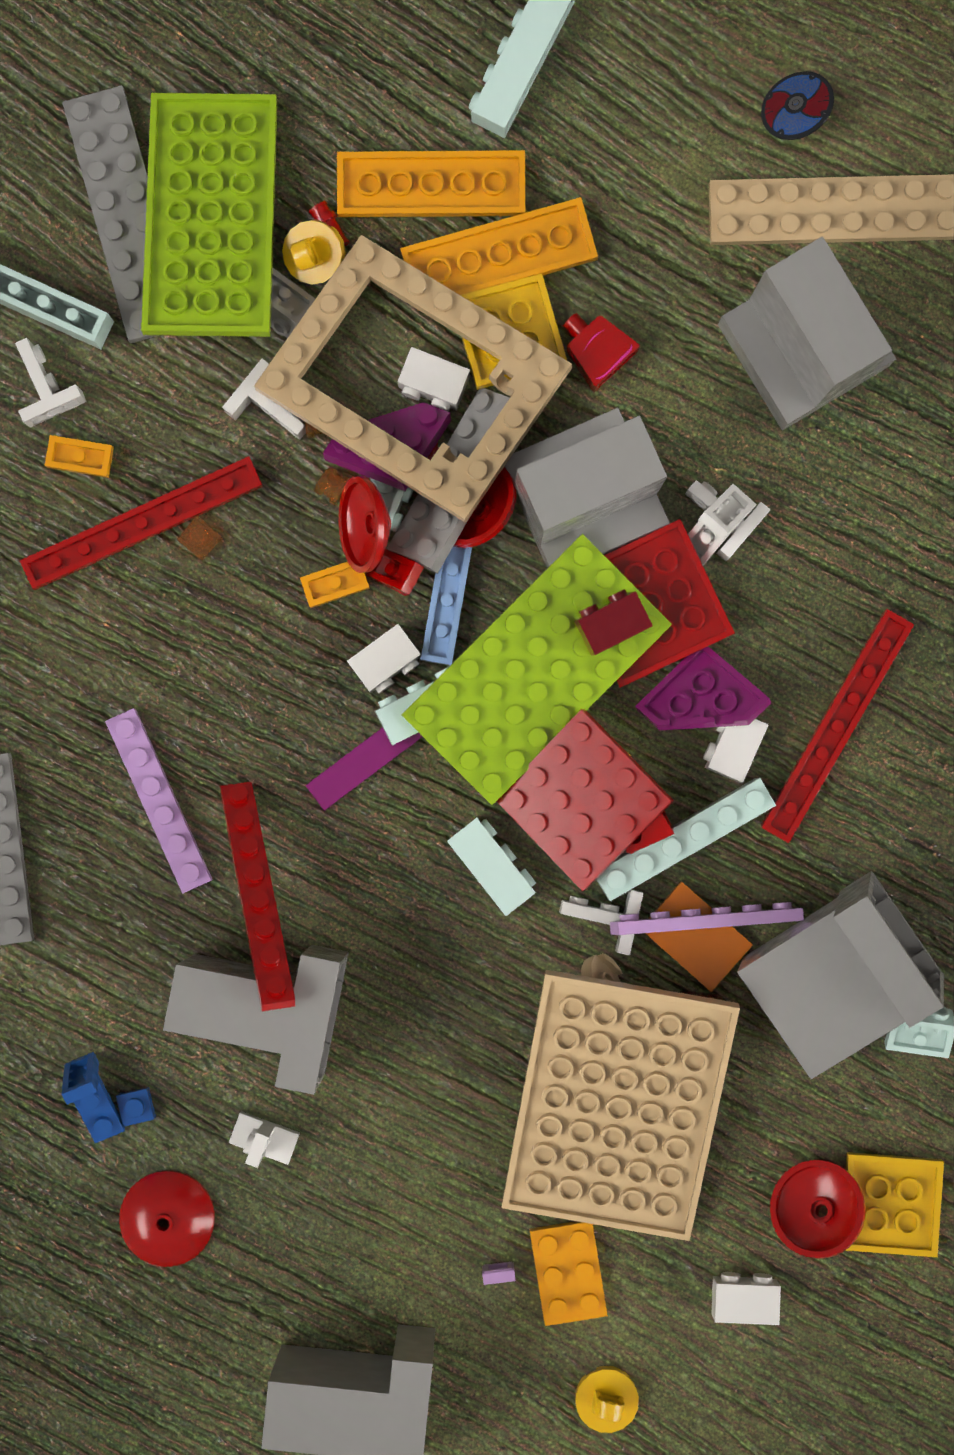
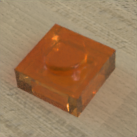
[177,516,222,561]

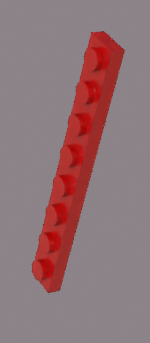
[19,456,263,590]
[760,609,914,843]
[220,782,295,1012]

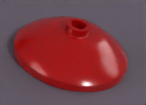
[454,467,517,548]
[339,476,391,573]
[770,1160,866,1259]
[119,1170,215,1267]

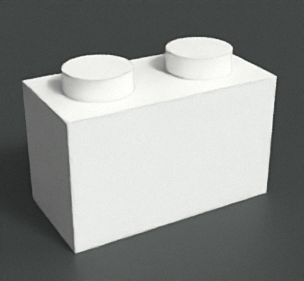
[398,347,470,412]
[347,624,421,694]
[703,719,768,783]
[712,1272,781,1325]

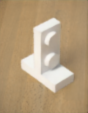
[15,338,87,428]
[222,359,308,440]
[685,480,770,561]
[688,484,757,565]
[559,889,643,955]
[229,1111,300,1168]

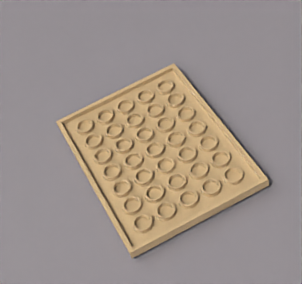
[502,970,740,1241]

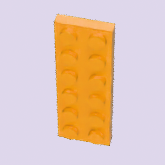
[337,150,525,217]
[400,197,598,311]

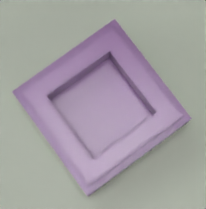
[482,1261,516,1285]

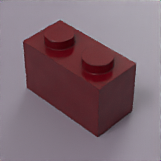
[574,589,653,655]

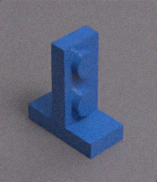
[61,1052,125,1143]

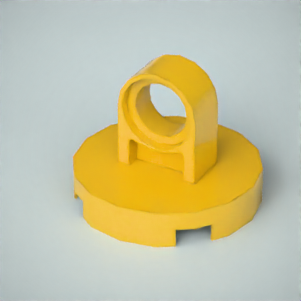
[282,220,346,285]
[575,1366,639,1433]

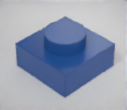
[116,1087,156,1127]

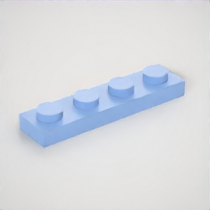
[420,546,472,665]

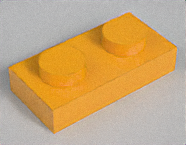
[45,435,114,478]
[300,562,370,608]

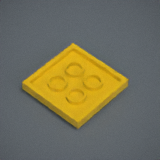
[460,273,567,390]
[845,1152,944,1258]

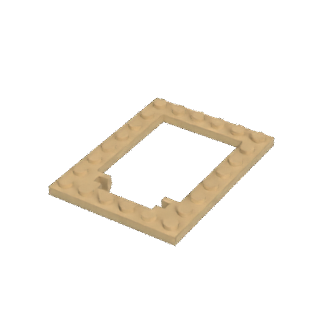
[254,235,572,523]

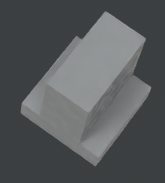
[718,236,896,431]
[504,408,670,568]
[737,871,944,1079]
[163,945,349,1095]
[261,1324,436,1455]

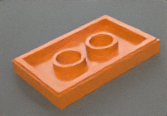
[645,881,753,992]

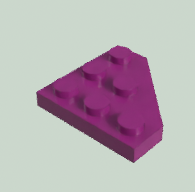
[323,403,452,492]
[635,646,771,730]

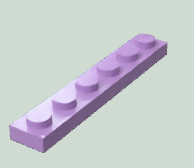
[105,708,213,894]
[610,902,804,935]

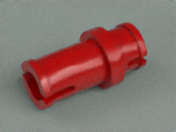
[309,201,350,247]

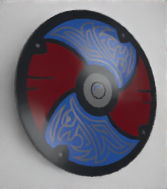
[761,71,834,140]

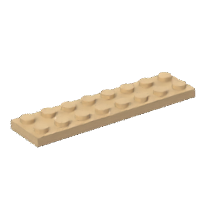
[709,174,954,245]

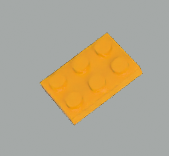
[529,1221,608,1326]

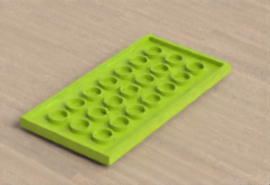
[141,93,277,337]
[401,533,672,805]

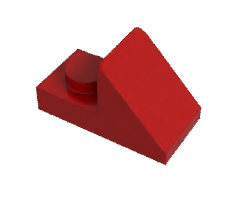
[365,549,424,596]

